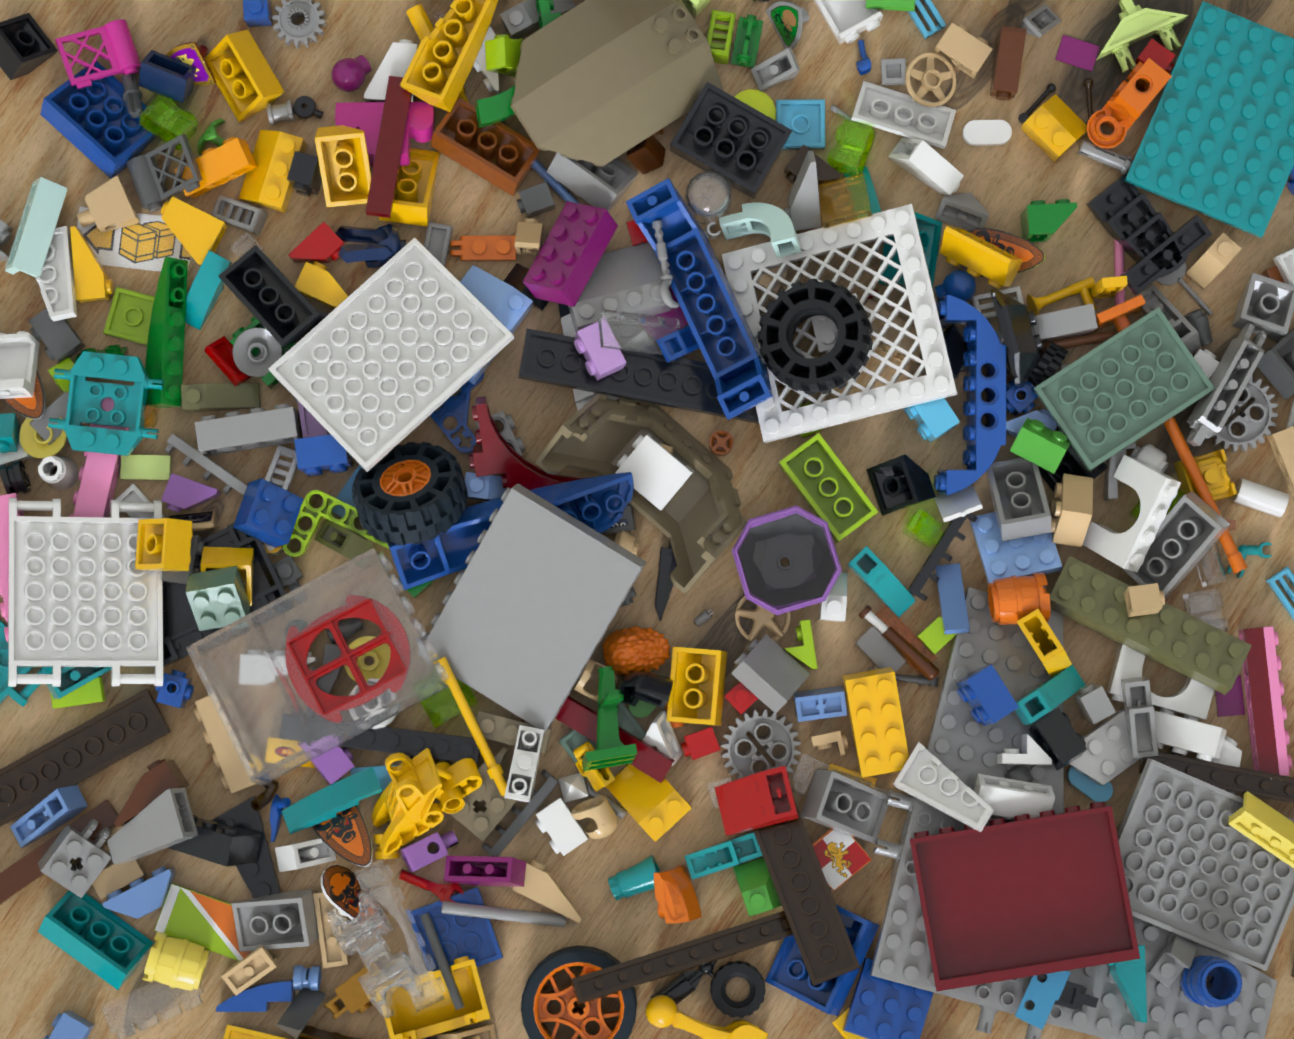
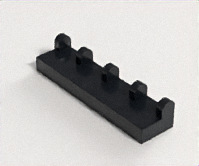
[907,513,978,601]

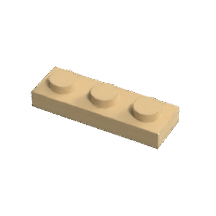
[313,892,349,968]

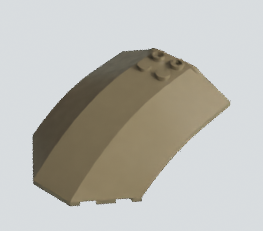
[510,0,723,168]

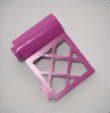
[55,19,141,89]

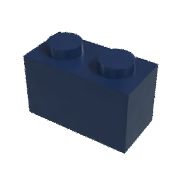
[138,50,197,103]

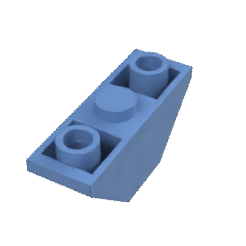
[102,866,176,919]

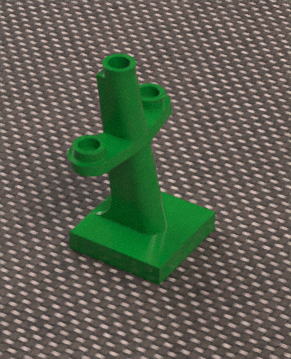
[582,666,637,771]

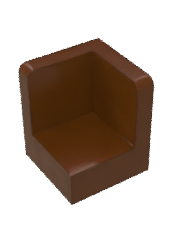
[626,135,666,174]

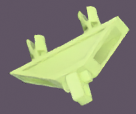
[1096,0,1188,73]

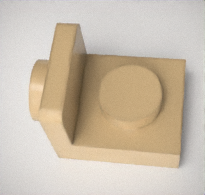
[810,730,849,756]

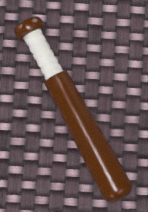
[858,605,939,680]

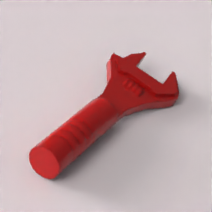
[399,870,464,902]

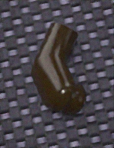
[251,776,279,811]

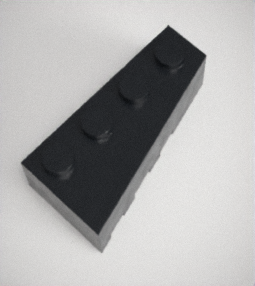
[168,815,262,867]

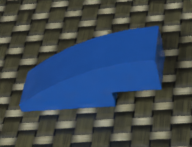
[216,979,295,1012]

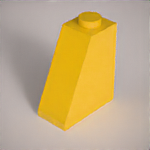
[161,196,228,266]
[1017,609,1072,677]

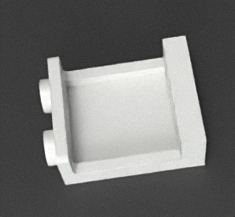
[814,0,883,45]
[0,331,40,399]
[616,433,694,511]

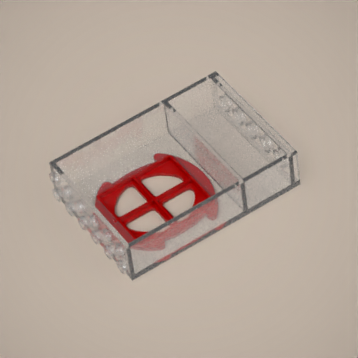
[186,548,450,786]

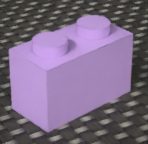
[574,319,627,381]

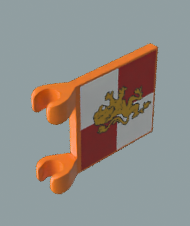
[812,828,872,892]

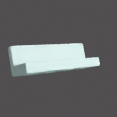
[4,177,67,278]

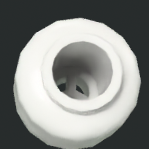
[1130,444,1169,473]

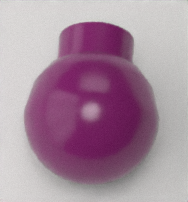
[331,55,372,92]

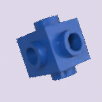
[1006,380,1038,416]
[156,669,194,708]

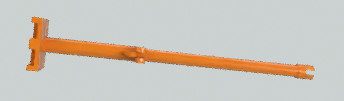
[1093,294,1248,574]

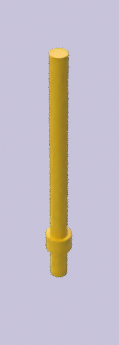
[437,657,507,796]

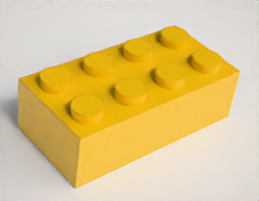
[842,667,909,778]

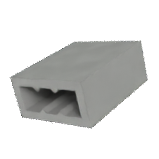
[731,634,810,714]

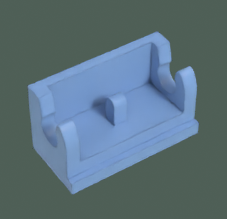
[793,686,847,722]

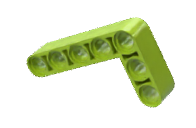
[283,490,389,557]

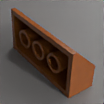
[430,97,541,196]

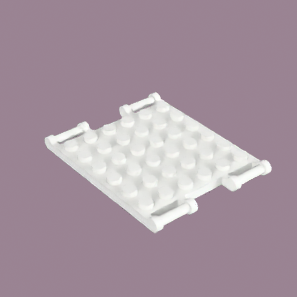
[8,498,163,687]

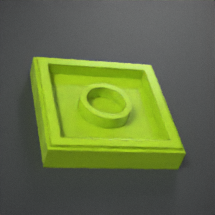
[103,287,155,346]

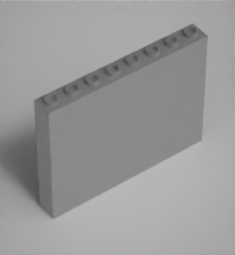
[418,484,646,733]

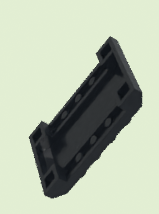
[162,523,292,667]

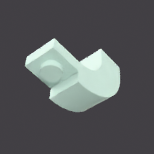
[719,202,801,258]

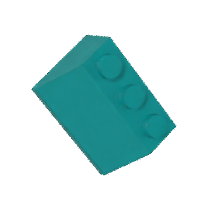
[878,212,943,290]

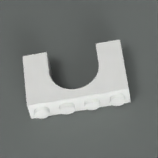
[1083,455,1181,572]
[1106,643,1214,722]

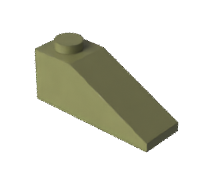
[181,383,261,413]

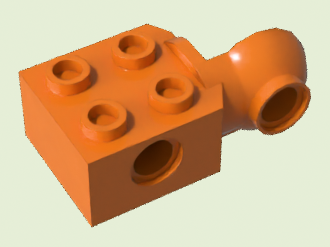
[1087,58,1172,149]

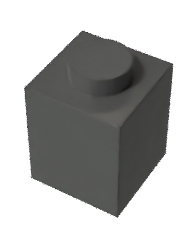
[516,182,555,219]

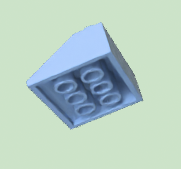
[460,265,533,384]

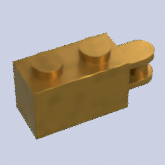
[324,958,392,1020]

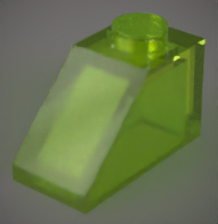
[903,508,943,547]

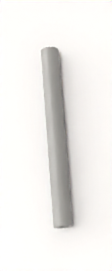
[441,901,566,927]

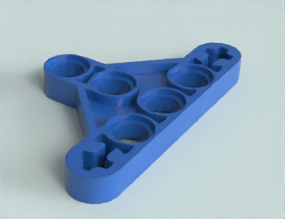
[430,372,485,454]

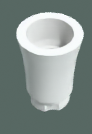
[38,456,78,490]

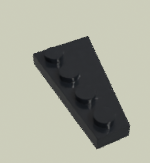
[211,796,281,898]

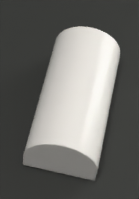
[1233,478,1289,518]

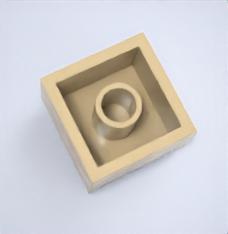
[1049,473,1093,547]

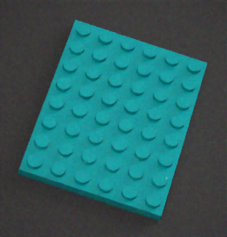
[1125,1,1294,238]

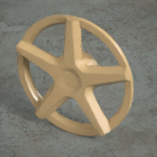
[905,53,956,107]
[735,596,791,642]

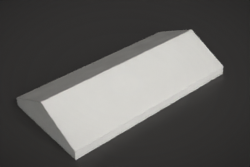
[851,81,956,149]

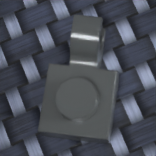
[273,555,306,600]

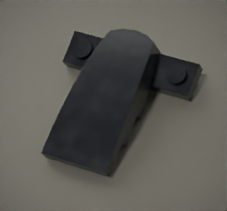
[1086,174,1212,295]

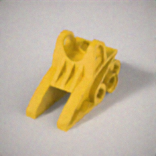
[371,748,482,856]

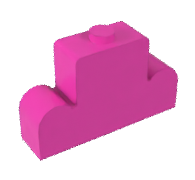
[335,102,436,166]

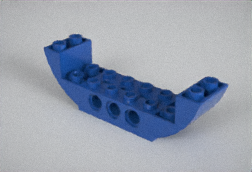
[934,295,1006,495]

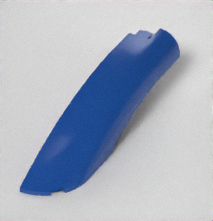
[387,472,634,590]

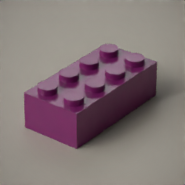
[523,201,618,307]

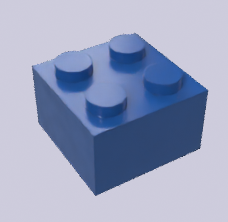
[294,434,353,477]
[233,478,303,547]
[956,664,1019,726]

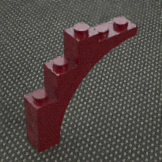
[469,396,591,490]

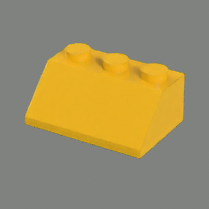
[203,30,285,122]
[315,125,372,207]
[238,130,307,213]
[940,226,1023,289]
[666,647,727,726]

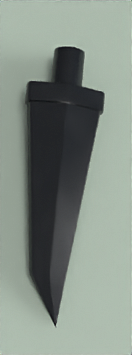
[655,541,677,622]

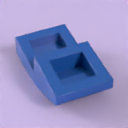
[656,326,699,363]

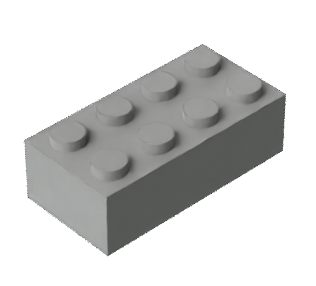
[194,404,303,456]
[1122,492,1231,599]

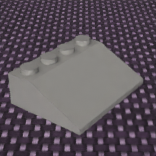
[568,242,672,333]

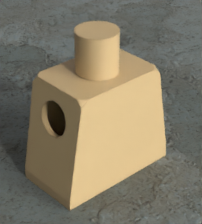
[76,176,140,232]

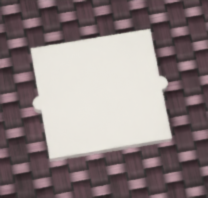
[934,484,983,522]

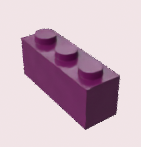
[444,856,526,887]

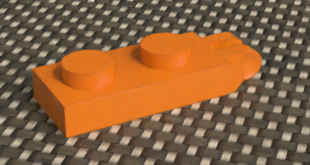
[450,235,516,261]

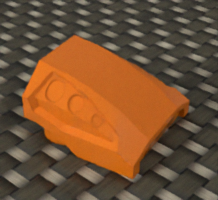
[653,865,702,924]

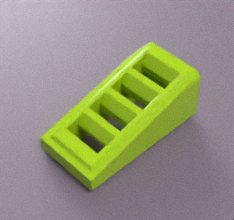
[707,10,736,64]

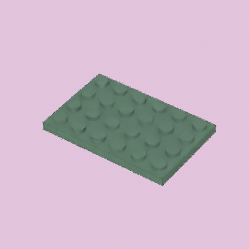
[1033,307,1215,471]

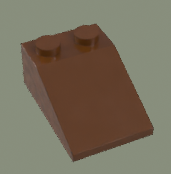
[114,759,189,828]

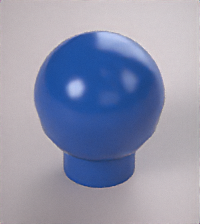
[935,270,976,302]

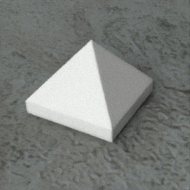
[558,773,589,803]

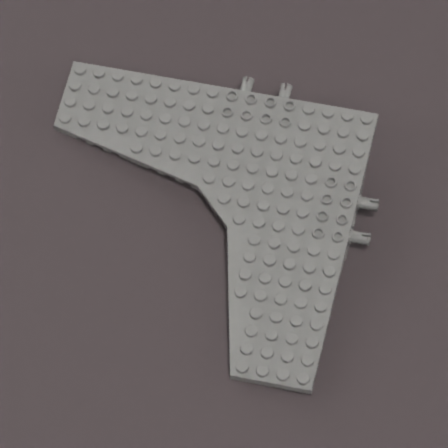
[870,588,1278,1039]

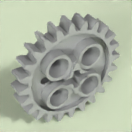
[1210,375,1278,452]
[720,708,801,780]

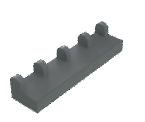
[481,769,559,857]

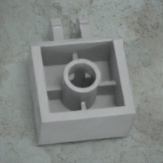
[38,819,112,898]

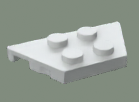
[1069,708,1141,785]

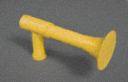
[1026,277,1098,315]

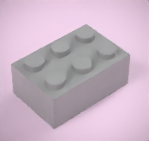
[987,458,1051,541]

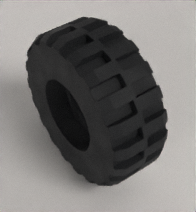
[757,279,873,395]

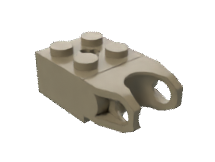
[450,746,518,841]

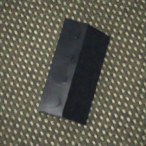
[218,245,322,347]

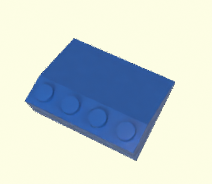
[40,61,166,179]
[765,904,880,1016]

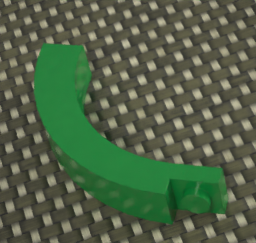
[475,0,561,128]

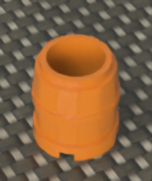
[988,572,1051,625]

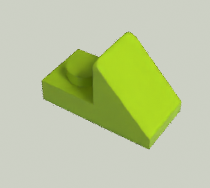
[783,619,818,670]

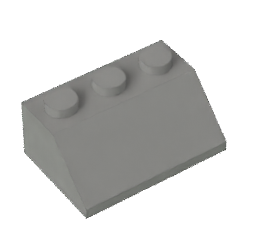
[546,153,638,212]

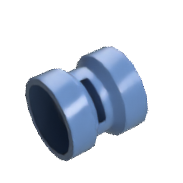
[293,965,321,991]

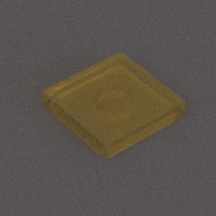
[818,173,872,228]

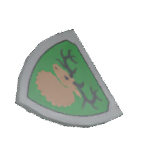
[765,1,809,50]

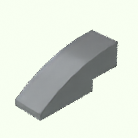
[1121,677,1159,758]

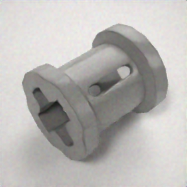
[267,100,295,125]

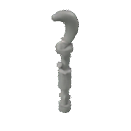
[652,220,679,308]

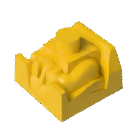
[1173,449,1237,502]

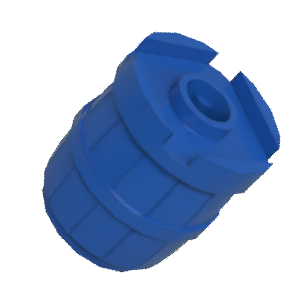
[1180,955,1242,1007]

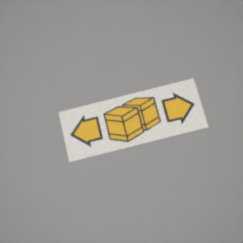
[77,207,219,276]

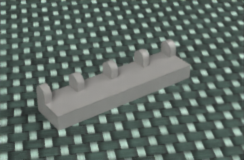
[165,433,247,505]

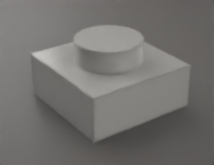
[880,58,906,85]

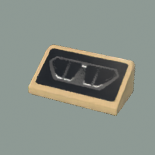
[167,510,218,532]

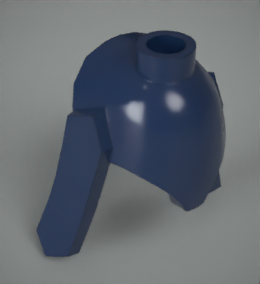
[336,224,407,268]

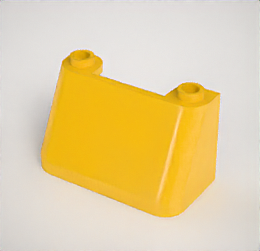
[376,956,491,1039]

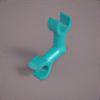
[1226,542,1272,578]

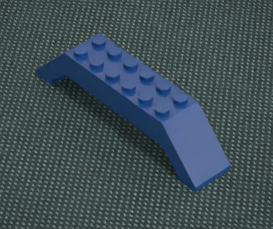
[626,178,773,420]

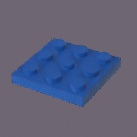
[407,886,503,973]
[843,958,934,1039]

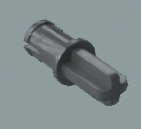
[121,74,143,118]

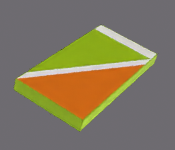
[154,883,253,961]

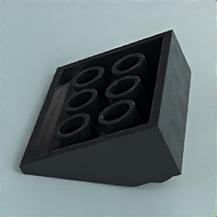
[670,82,792,199]

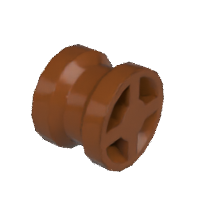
[709,430,734,456]

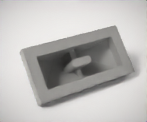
[1018,3,1062,38]
[935,192,989,231]

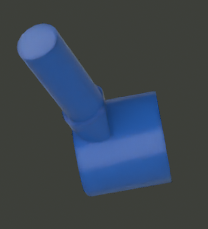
[856,40,871,75]

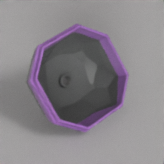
[732,505,842,615]

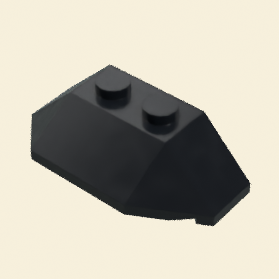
[990,289,1043,388]

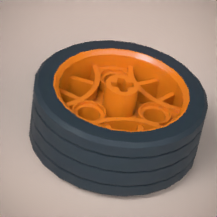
[521,945,637,1039]

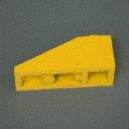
[70,226,113,303]
[295,261,348,309]

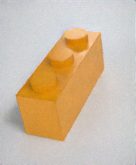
[174,137,257,199]

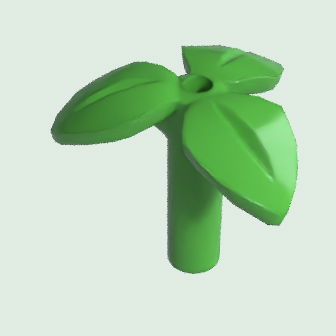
[197,119,225,156]

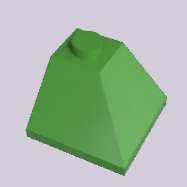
[733,857,782,917]

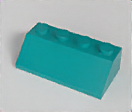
[38,890,154,990]

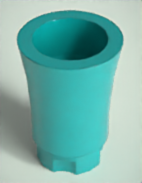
[608,855,660,901]

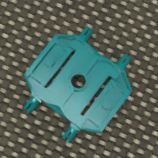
[48,351,164,456]

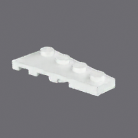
[893,742,994,832]

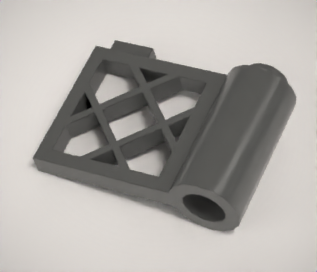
[126,134,203,212]

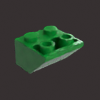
[1021,199,1077,242]

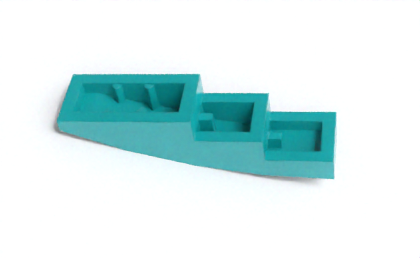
[281,767,382,834]
[684,832,763,880]

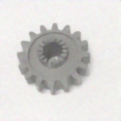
[272,0,327,49]

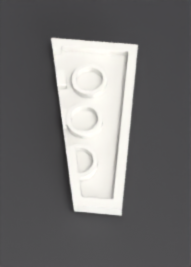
[35,226,77,321]

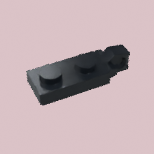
[1028,974,1099,1010]

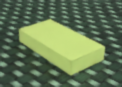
[120,455,172,481]

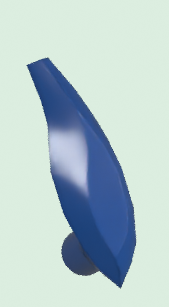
[270,794,291,842]

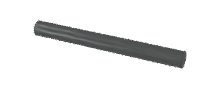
[420,913,465,1010]

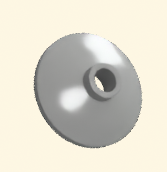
[232,328,282,377]

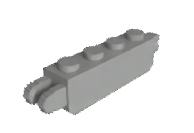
[1186,322,1267,447]

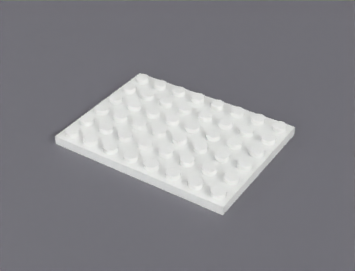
[268,237,514,472]

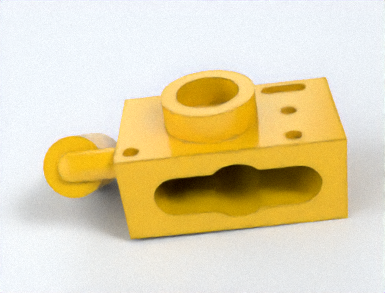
[573,742,615,791]

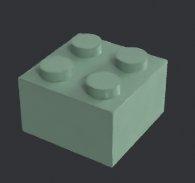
[186,566,250,631]

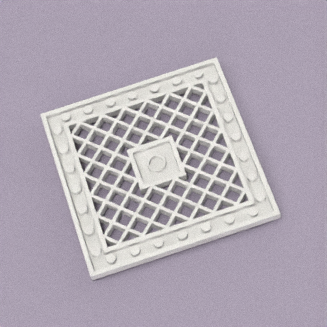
[722,204,958,443]

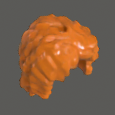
[602,626,670,676]

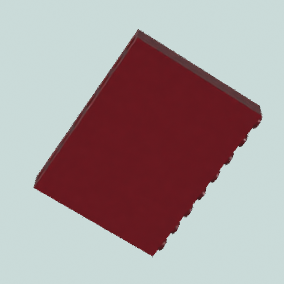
[910,801,1140,991]

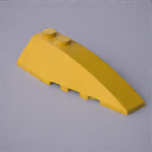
[400,0,498,112]

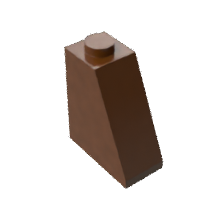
[990,26,1026,101]

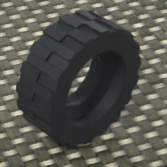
[710,961,766,1018]

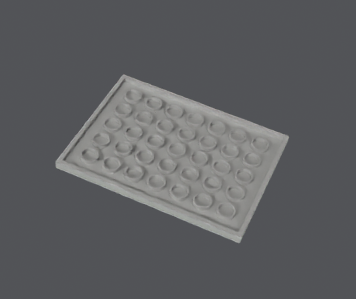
[1117,758,1294,971]

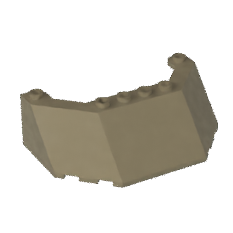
[535,393,747,594]

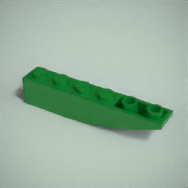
[145,257,188,409]

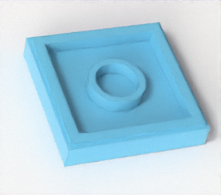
[776,99,825,150]

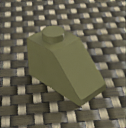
[314,519,373,565]

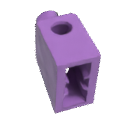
[399,830,459,873]

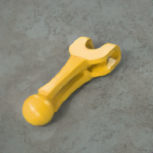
[645,995,768,1039]

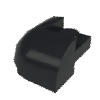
[616,671,673,708]

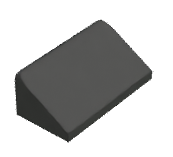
[276,988,326,1039]

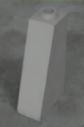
[996,304,1098,345]
[107,787,198,864]

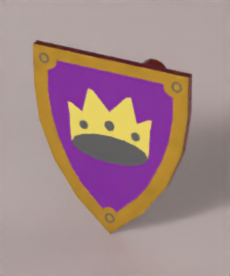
[166,42,217,85]

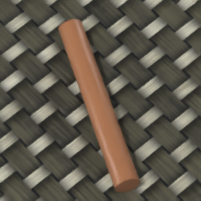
[1042,330,1115,352]

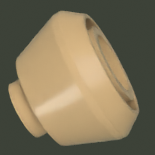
[614,530,639,556]

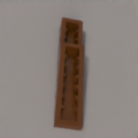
[0,800,118,905]

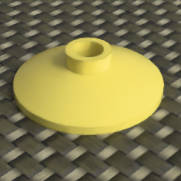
[19,417,67,459]
[344,636,391,682]

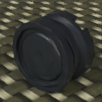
[0,459,31,494]

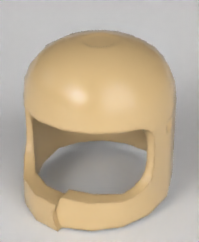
[574,658,618,702]
[571,795,618,840]

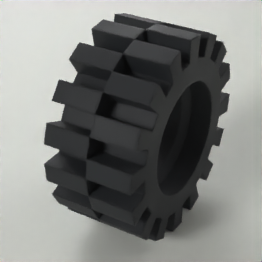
[1029,342,1069,385]

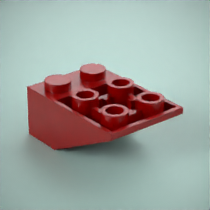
[714,766,799,836]

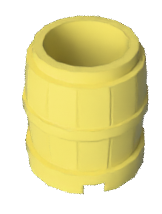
[143,932,210,991]

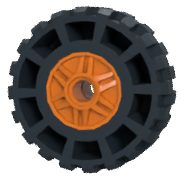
[352,442,468,546]

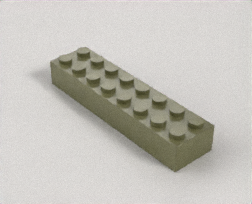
[1050,556,1252,695]

